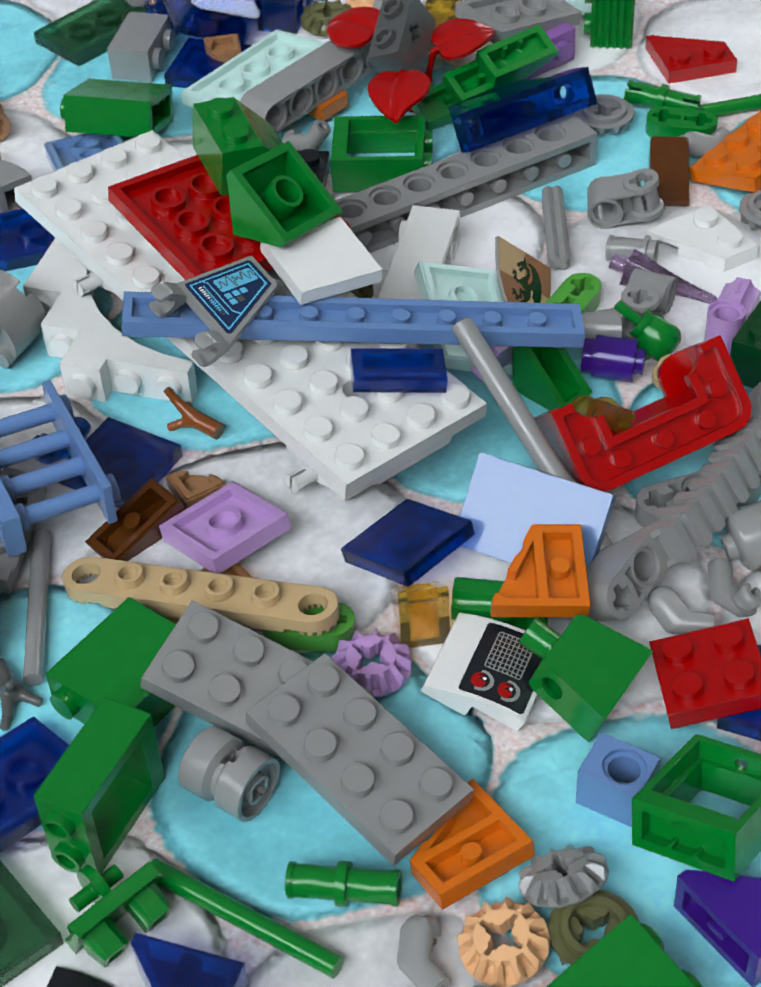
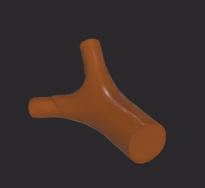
[164,387,225,440]

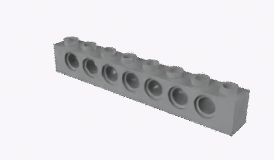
[335,111,598,253]

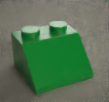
[193,97,283,196]

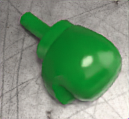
[613,300,681,361]

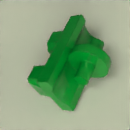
[65,861,171,968]

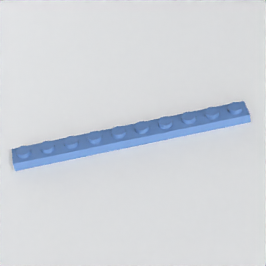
[122,291,586,348]

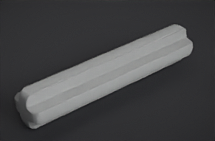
[542,185,570,270]

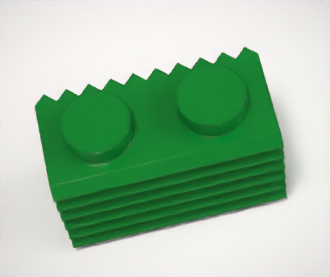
[583,0,635,49]

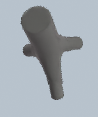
[0,658,43,731]

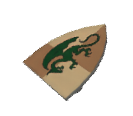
[495,236,551,303]

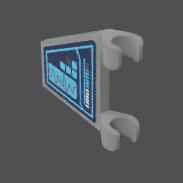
[149,255,278,367]

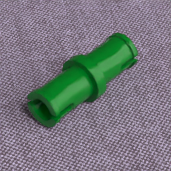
[624,80,702,110]
[285,861,402,907]

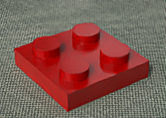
[649,618,761,729]

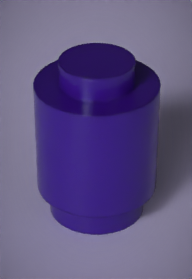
[581,334,646,383]

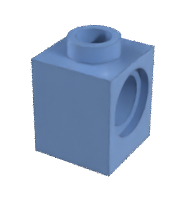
[576,732,661,827]

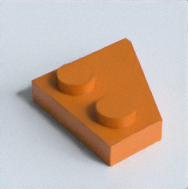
[409,779,535,910]

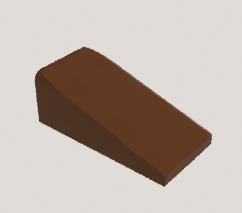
[649,136,689,207]
[85,478,186,561]

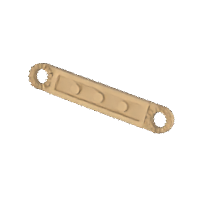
[62,557,340,636]

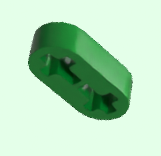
[646,106,718,138]

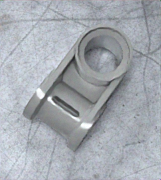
[587,169,665,229]
[621,268,677,339]

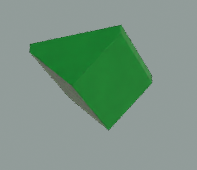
[226,141,342,248]

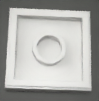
[260,217,383,305]

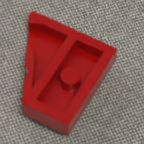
[645,35,737,84]

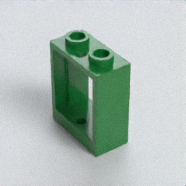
[330,115,433,192]
[33,697,165,874]
[632,734,761,882]

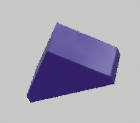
[673,869,761,987]

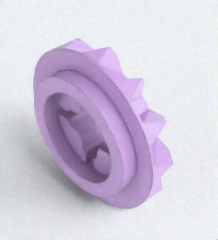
[331,628,412,698]

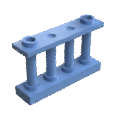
[0,380,121,557]

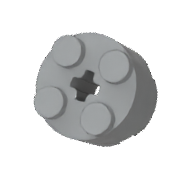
[0,269,46,368]

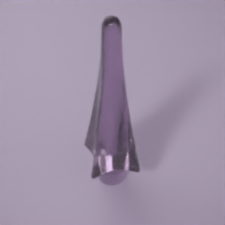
[609,248,717,304]

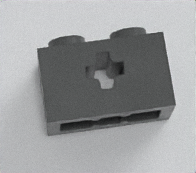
[367,0,436,73]

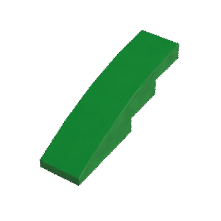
[412,24,558,130]

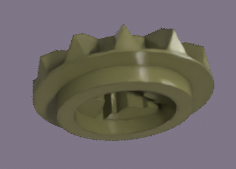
[300,0,351,36]
[548,890,639,966]

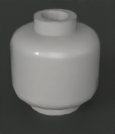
[719,500,761,570]

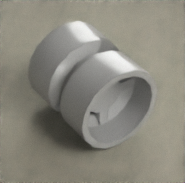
[178,726,280,822]

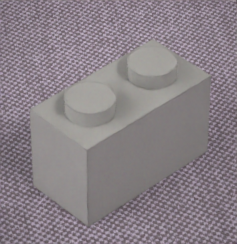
[107,12,176,83]

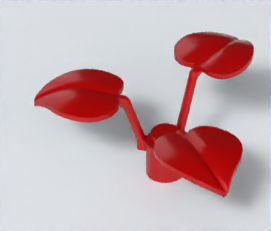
[326,6,495,124]

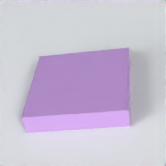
[159,481,292,573]

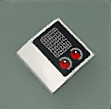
[420,613,542,732]

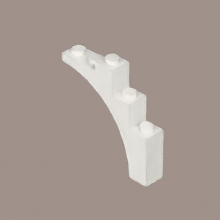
[23,238,198,405]

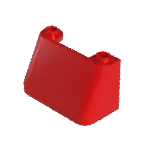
[534,335,752,491]

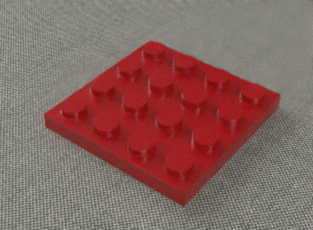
[108,155,351,280]

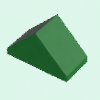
[512,346,592,410]

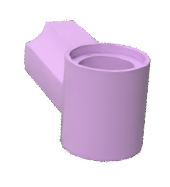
[704,277,761,355]

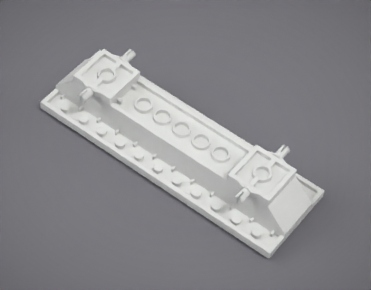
[14,130,487,501]

